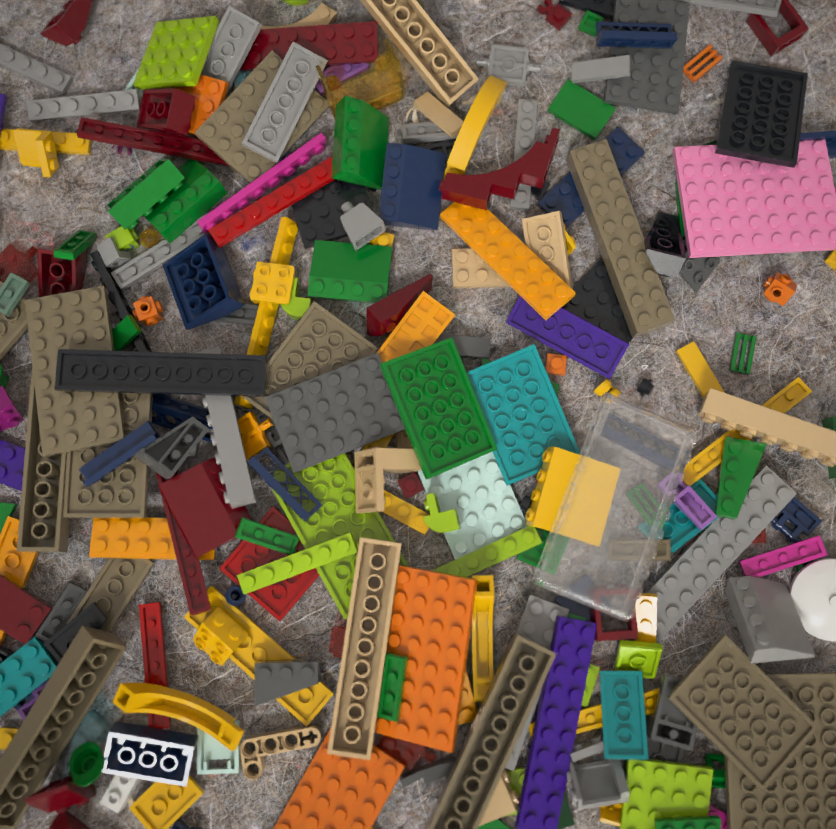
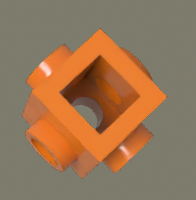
[763,272,797,306]
[133,296,164,326]

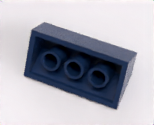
[102,721,199,787]

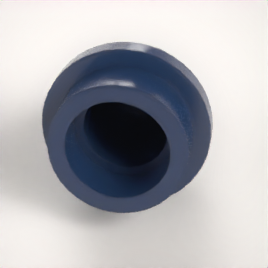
[225,585,246,606]

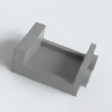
[566,759,629,810]

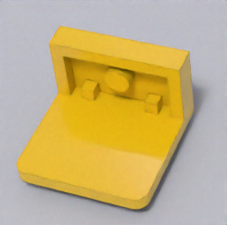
[13,128,59,177]
[250,261,295,305]
[193,607,249,666]

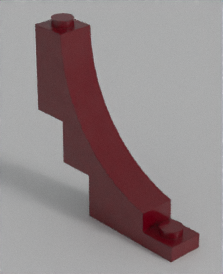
[439,128,560,210]

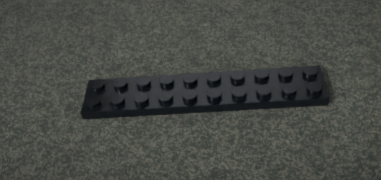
[54,349,267,397]

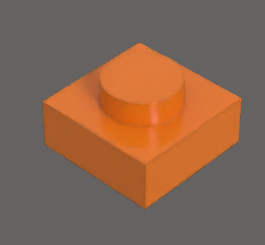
[545,353,567,376]

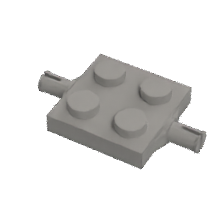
[476,44,541,87]

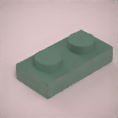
[0,273,30,317]

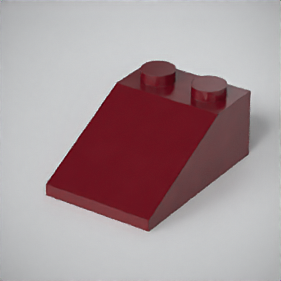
[136,88,195,135]
[37,245,86,297]
[0,574,52,645]
[25,776,96,814]

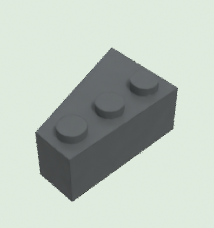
[134,417,209,480]
[254,659,321,707]

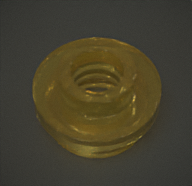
[139,229,159,249]

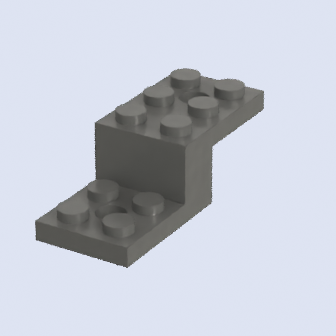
[646,674,697,763]

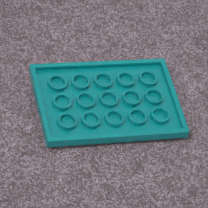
[466,344,581,486]

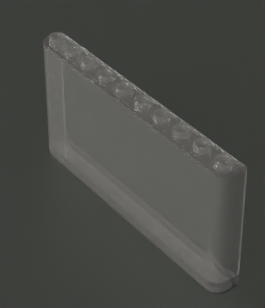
[531,392,698,622]

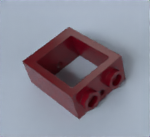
[746,0,809,57]
[588,583,638,641]

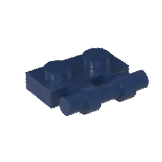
[771,497,822,543]

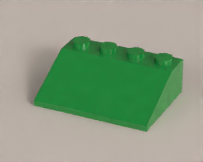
[331,95,389,190]
[104,158,185,230]
[142,159,228,244]
[308,240,392,304]

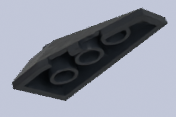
[644,212,686,278]

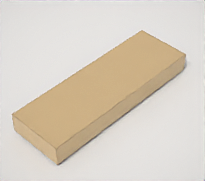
[414,92,464,138]

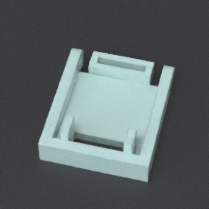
[197,720,241,774]

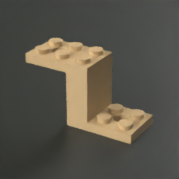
[355,430,422,513]

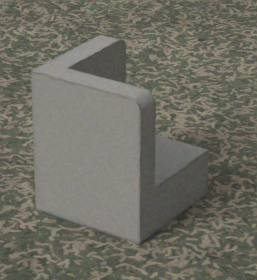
[96,237,132,268]

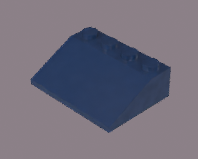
[379,143,446,230]
[163,234,245,330]

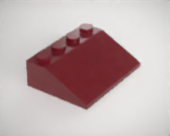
[158,457,253,558]

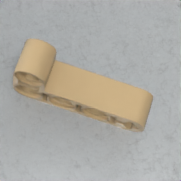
[240,724,323,780]

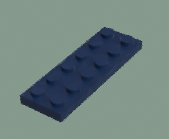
[537,127,645,230]

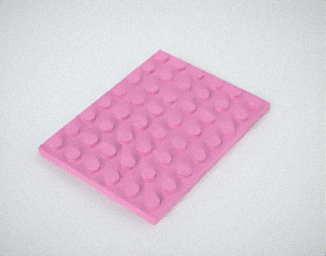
[673,139,836,258]

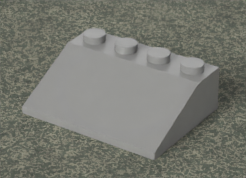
[725,576,815,664]

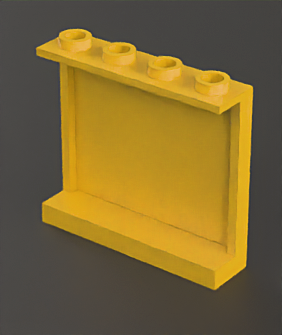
[525,447,620,547]

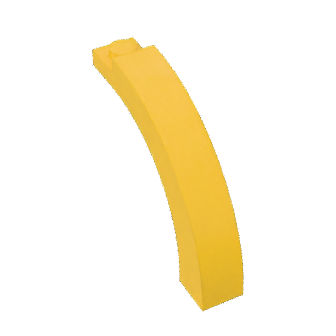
[443,75,508,180]
[471,575,494,702]
[112,682,244,751]

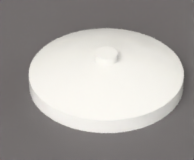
[789,558,836,641]

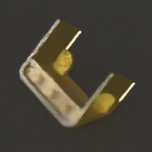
[315,38,405,120]

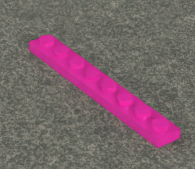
[197,133,327,234]

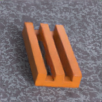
[683,44,723,83]

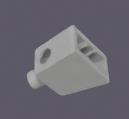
[340,201,386,251]

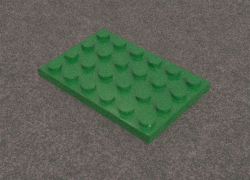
[380,337,497,479]

